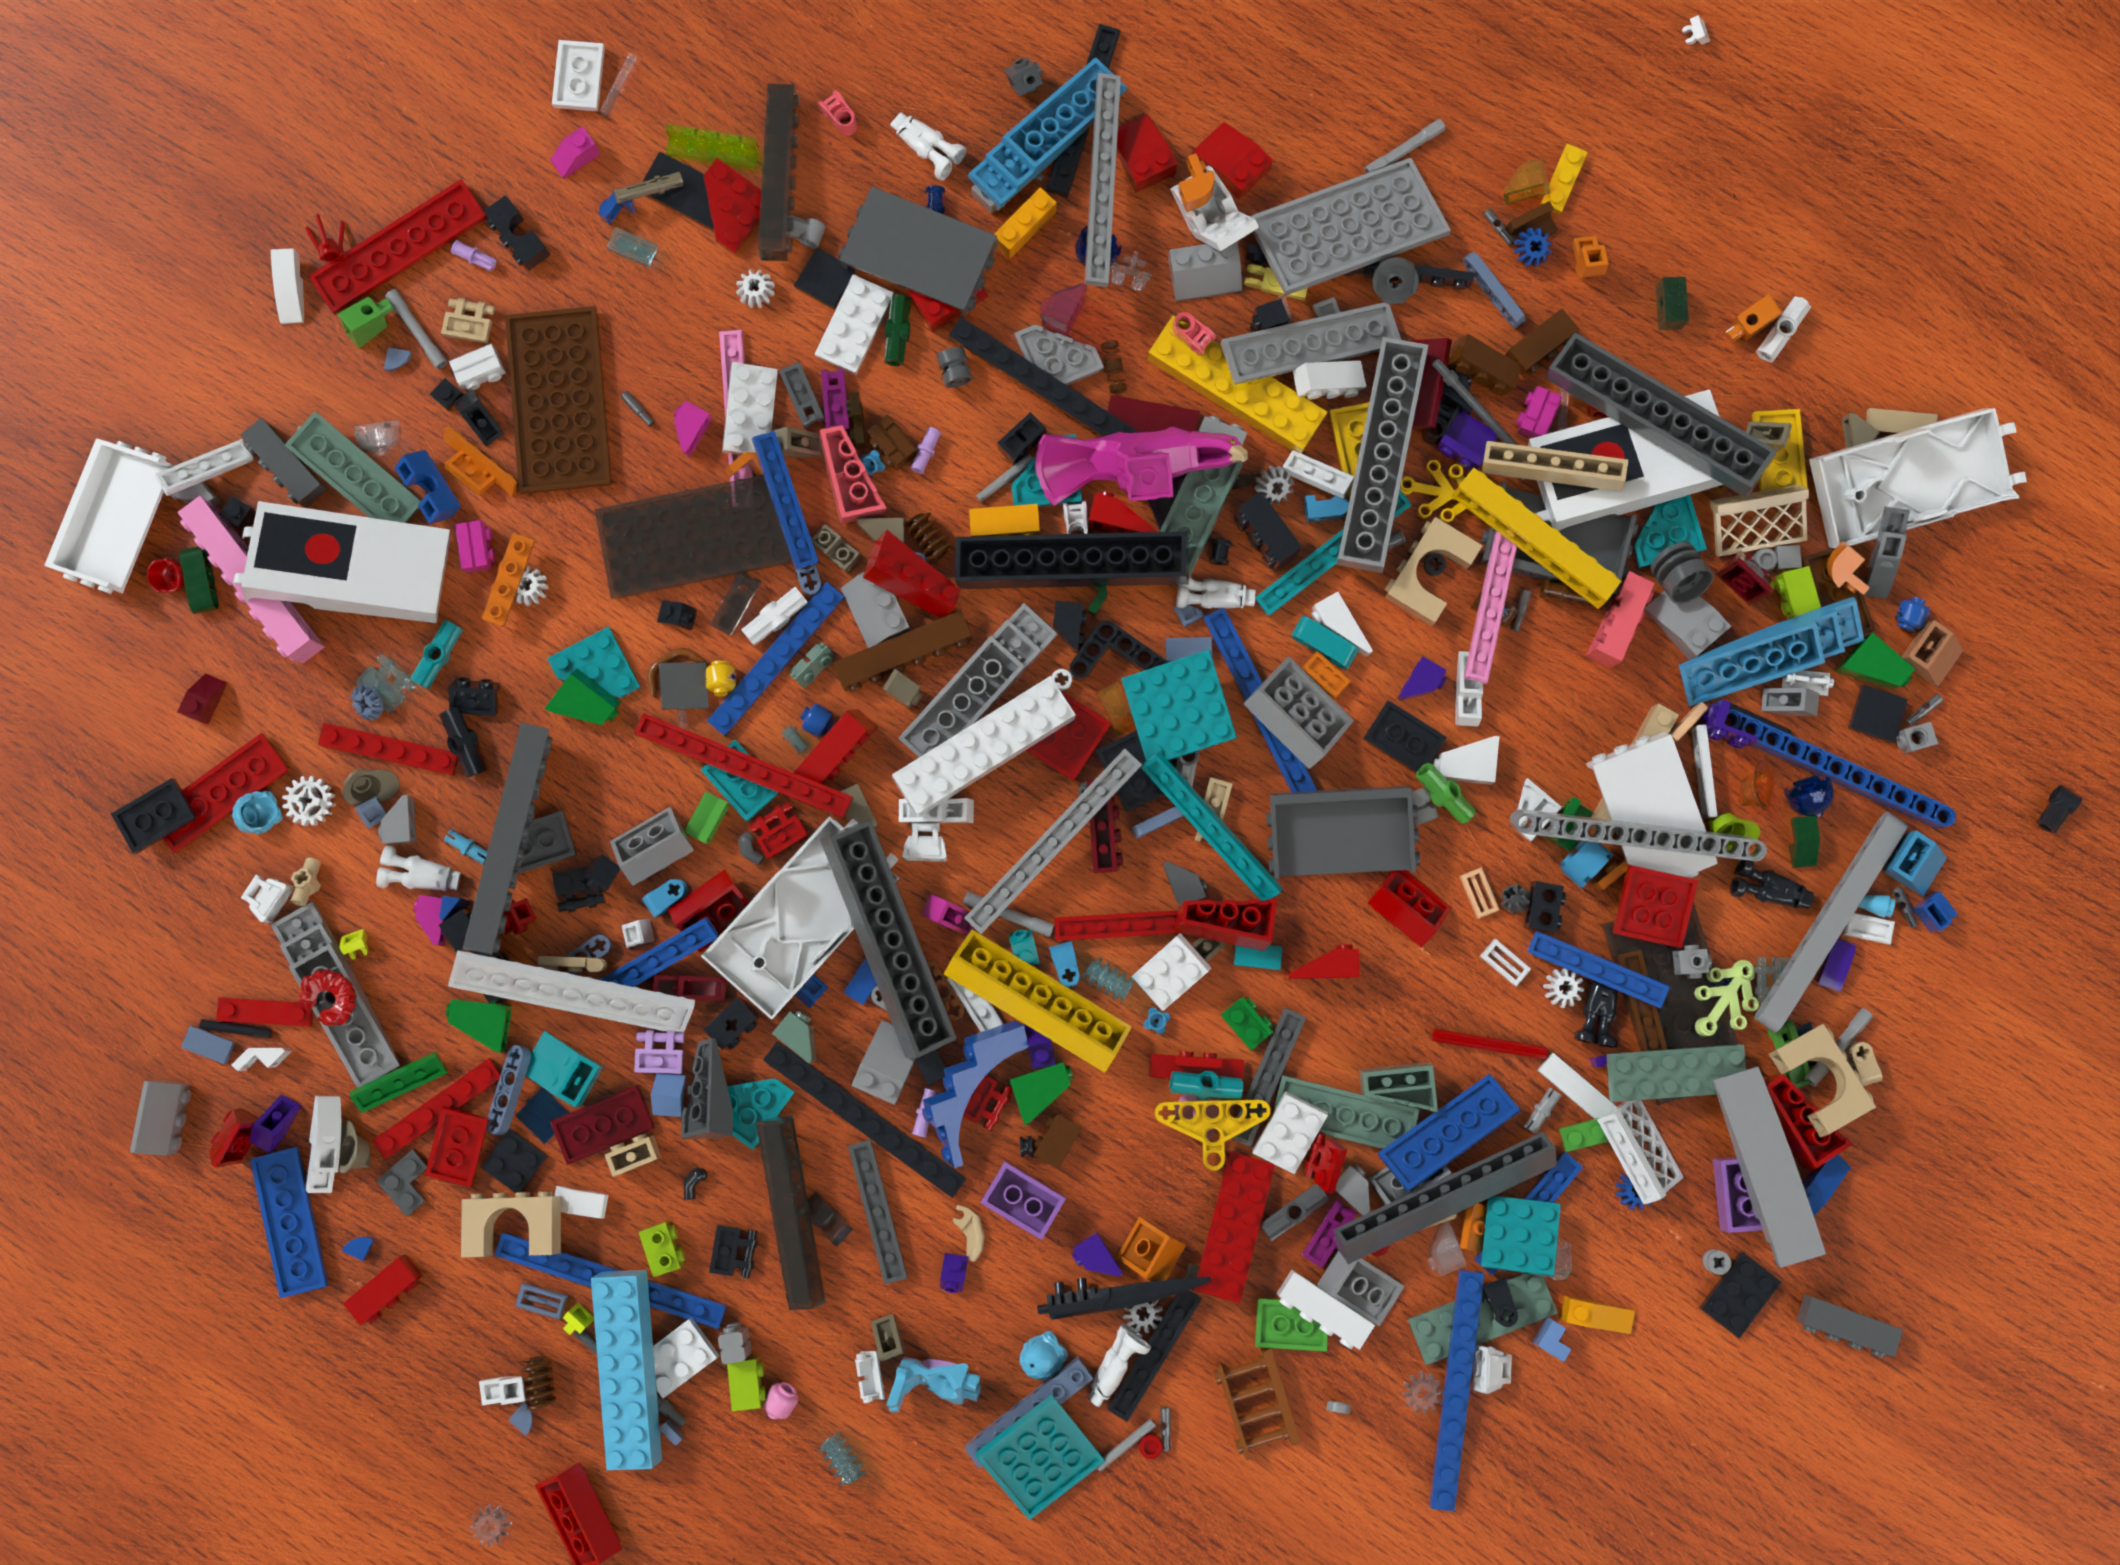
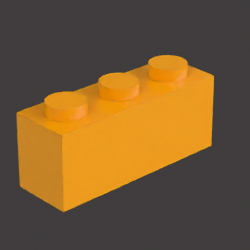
[994,188,1057,259]
[969,504,1040,537]

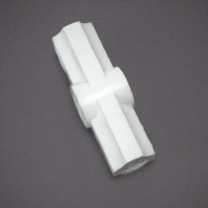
[1756,296,1811,363]
[741,587,808,646]

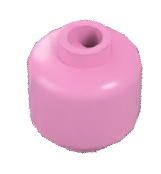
[763,1382,798,1420]

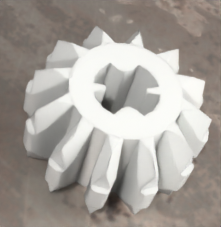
[736,269,775,308]
[515,567,549,606]
[1543,968,1584,1008]

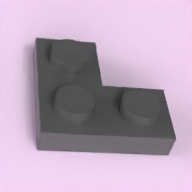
[377,1149,427,1217]

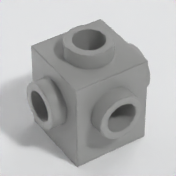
[1672,945,1712,979]

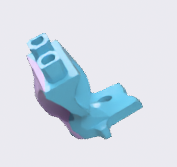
[886,1356,981,1413]

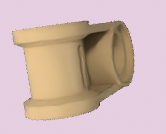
[1844,1041,1882,1087]

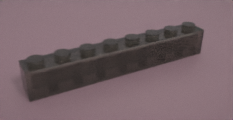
[758,84,801,261]
[756,1115,826,1310]

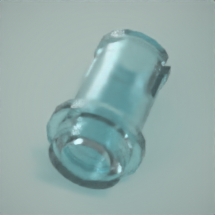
[781,725,810,755]

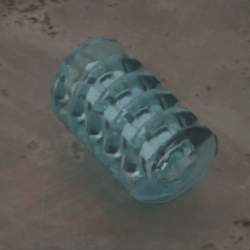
[1081,957,1134,1005]
[817,1431,866,1486]

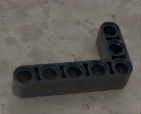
[1069,621,1169,681]

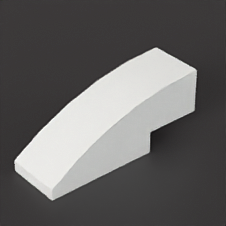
[271,248,304,324]
[1455,651,1483,727]
[899,798,974,823]

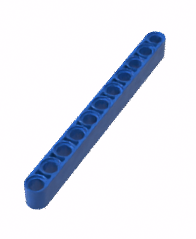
[1724,709,1956,829]

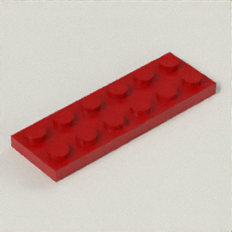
[164,733,291,853]
[1193,1151,1275,1304]

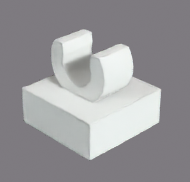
[1682,15,1710,45]

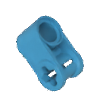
[642,879,688,918]
[1049,941,1080,988]

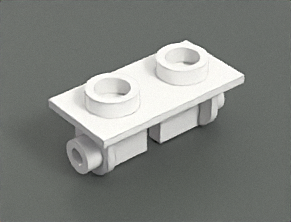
[1782,670,1834,696]
[855,1351,885,1403]

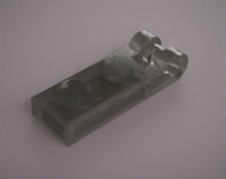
[710,570,762,637]

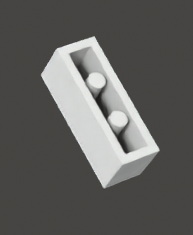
[1293,361,1366,400]

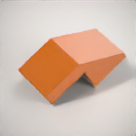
[724,452,763,477]

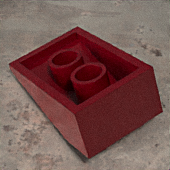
[1716,551,1775,606]

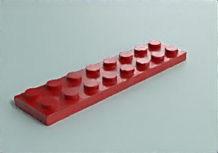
[308,179,487,315]

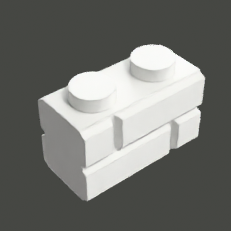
[449,344,506,391]

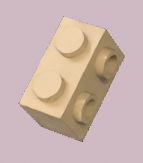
[605,1133,662,1177]

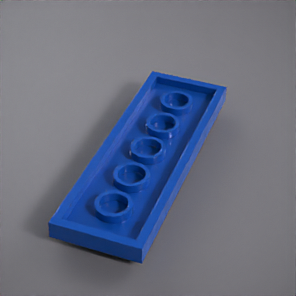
[1378,1074,1520,1193]
[250,1147,329,1298]

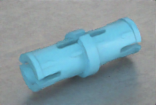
[444,829,488,866]

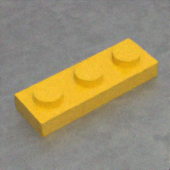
[1540,143,1588,215]

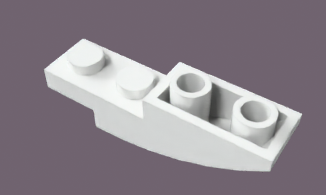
[306,1096,341,1193]

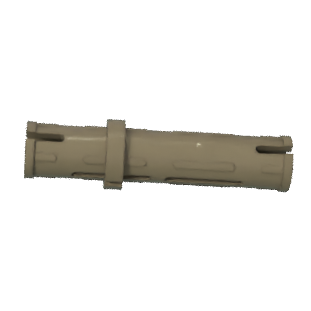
[613,172,683,204]

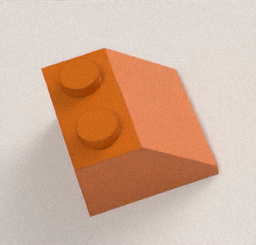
[1116,1216,1186,1281]

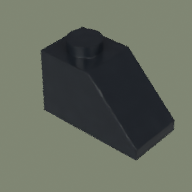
[454,389,504,446]

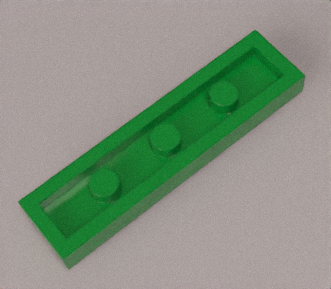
[350,1052,448,1113]

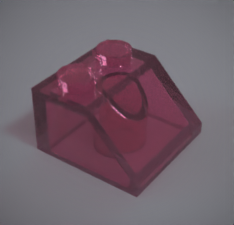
[1040,283,1087,336]

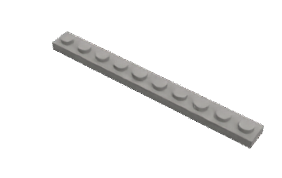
[1084,73,1121,287]
[964,748,1143,934]

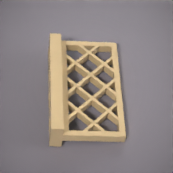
[1710,484,1809,557]

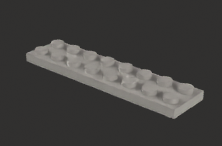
[1220,302,1401,385]

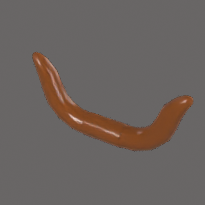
[647,648,706,697]

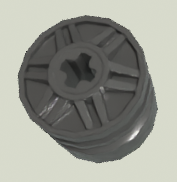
[1651,542,1714,604]

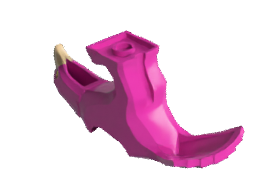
[1035,427,1248,506]

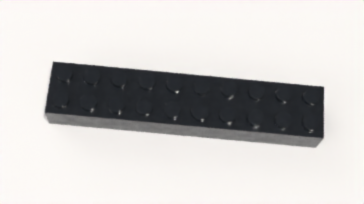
[955,531,1189,589]

